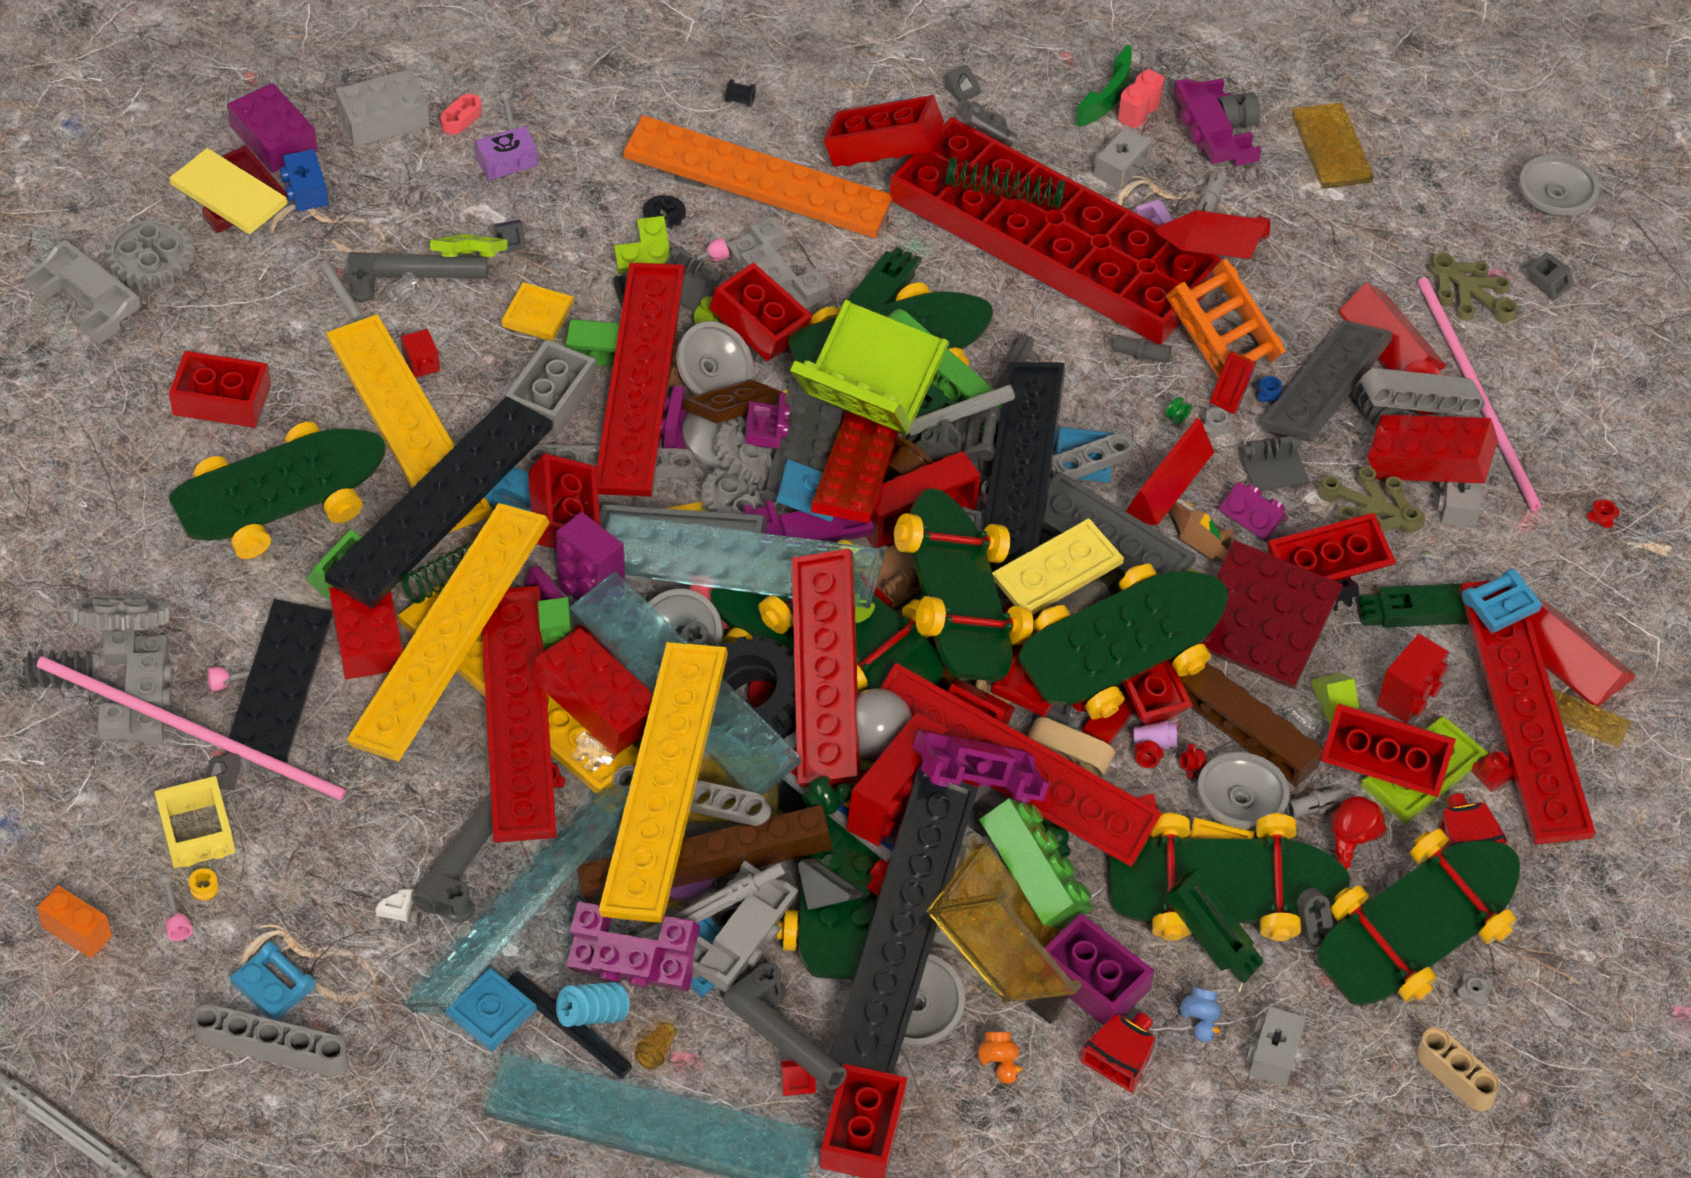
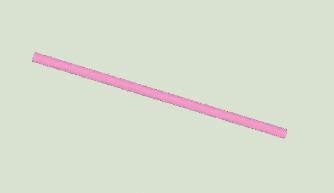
[1418,277,1541,511]
[37,656,346,801]

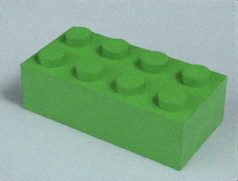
[979,798,1094,929]

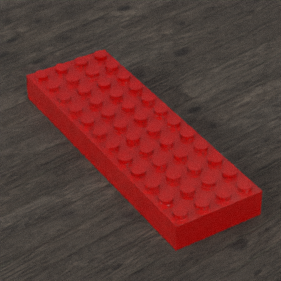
[890,117,1222,345]

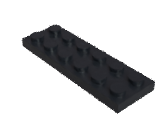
[229,599,332,763]

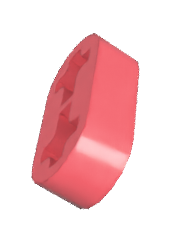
[440,94,482,135]

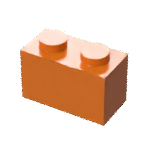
[37,885,112,959]

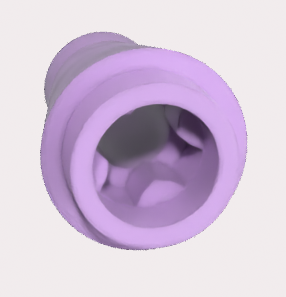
[1134,720,1177,750]

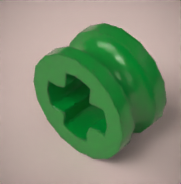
[1165,397,1192,425]

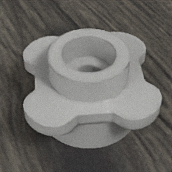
[1202,407,1230,434]
[1457,973,1493,1006]

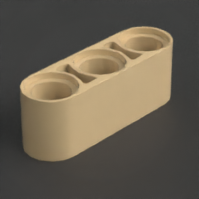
[1027,717,1115,778]
[1416,1027,1500,1111]

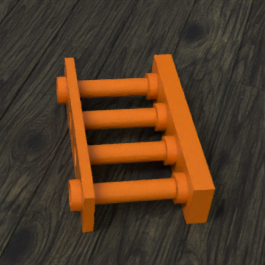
[1166,258,1286,379]

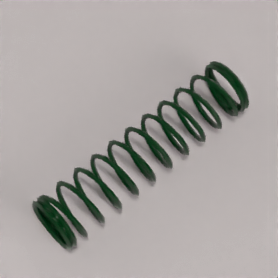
[945,157,1065,209]
[402,539,475,604]

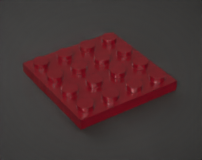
[1199,540,1343,690]

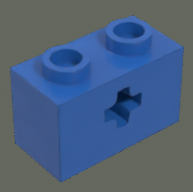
[280,149,328,212]

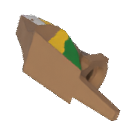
[1169,499,1235,561]

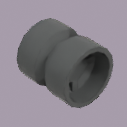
[1217,92,1261,129]

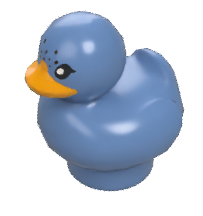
[1180,987,1221,1042]

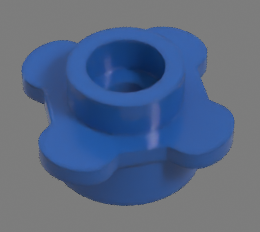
[1255,376,1283,402]

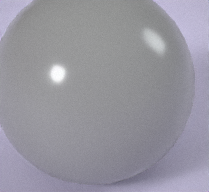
[856,688,913,762]

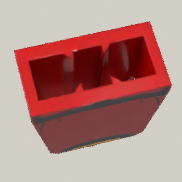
[1439,793,1508,850]
[1080,1012,1155,1093]

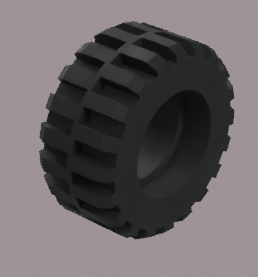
[709,636,796,755]

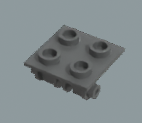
[665,246,723,313]
[1238,434,1310,491]

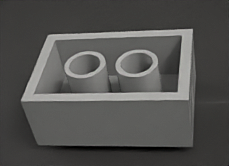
[335,69,430,147]
[504,339,596,439]

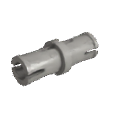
[1196,173,1226,212]
[1286,786,1349,819]

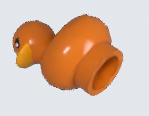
[977,1032,1023,1084]

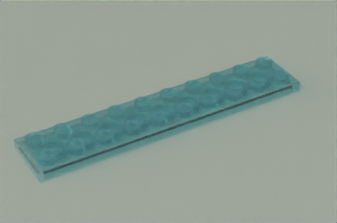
[606,514,885,608]
[570,571,802,795]
[405,786,630,1013]
[484,1054,820,1178]

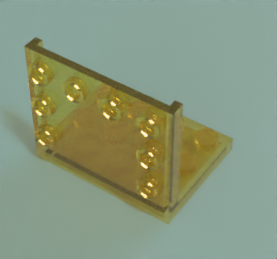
[927,843,1082,1003]

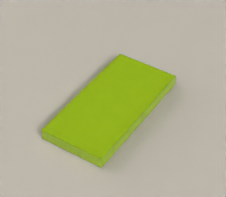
[1361,715,1488,824]

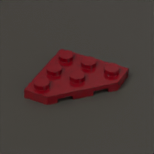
[202,145,288,234]

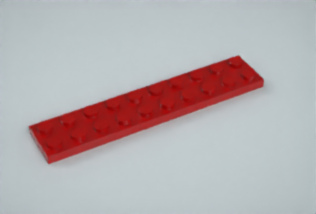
[596,263,685,497]
[1459,580,1596,845]
[482,586,557,843]
[880,663,1163,868]

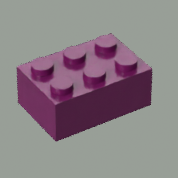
[227,82,318,173]
[556,512,625,612]
[1037,913,1155,1025]

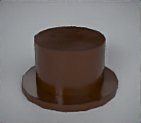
[887,437,934,478]

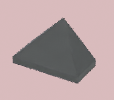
[798,858,864,910]

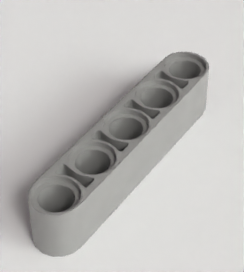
[1361,368,1485,416]
[192,1004,348,1076]

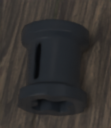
[725,79,756,107]

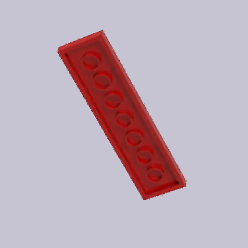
[811,411,900,523]
[792,548,861,788]

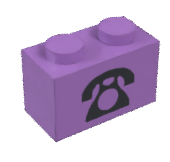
[475,126,538,180]

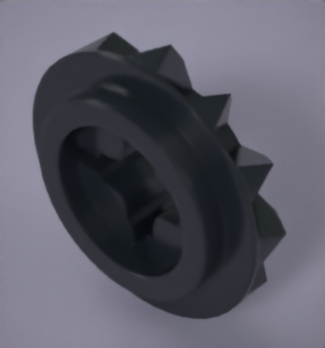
[643,195,686,230]

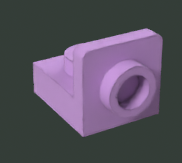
[1135,199,1173,226]

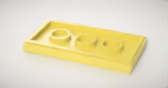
[169,148,287,235]
[992,518,1124,615]

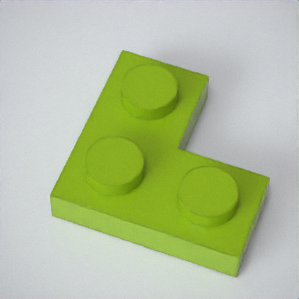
[614,216,671,274]
[430,233,507,257]

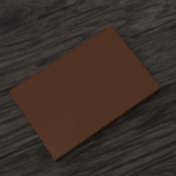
[683,379,783,424]

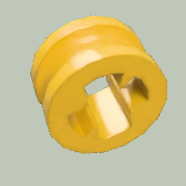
[189,868,219,901]

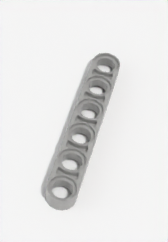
[981,433,1134,505]
[525,444,694,478]
[613,765,771,826]

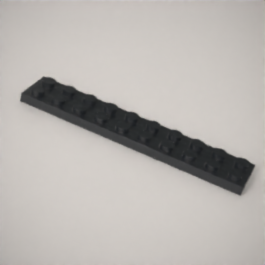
[983,362,1066,599]
[325,396,553,609]
[829,766,978,1074]

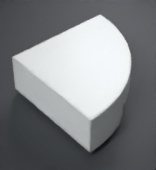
[376,889,415,922]

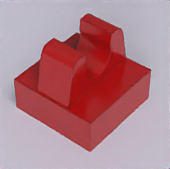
[1471,751,1514,792]
[781,1060,816,1096]

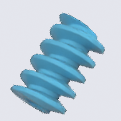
[556,982,630,1027]

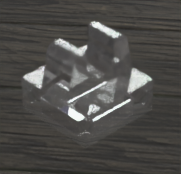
[573,730,616,772]

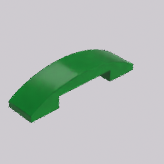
[1076,45,1132,127]

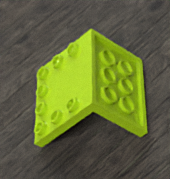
[790,299,949,435]

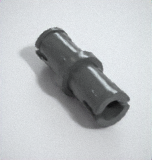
[1113,334,1172,364]

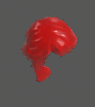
[1330,796,1387,870]

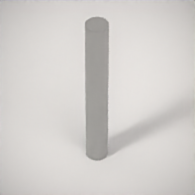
[320,260,364,322]

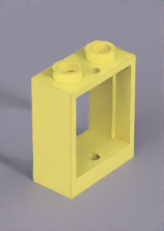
[154,776,236,868]

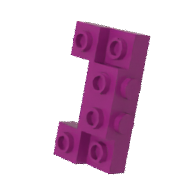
[1174,78,1262,166]
[742,500,874,555]
[913,729,1049,803]
[566,902,701,992]

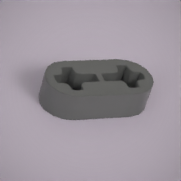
[1297,888,1334,946]

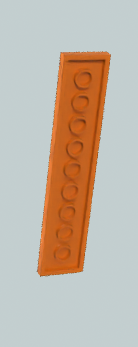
[623,115,892,238]

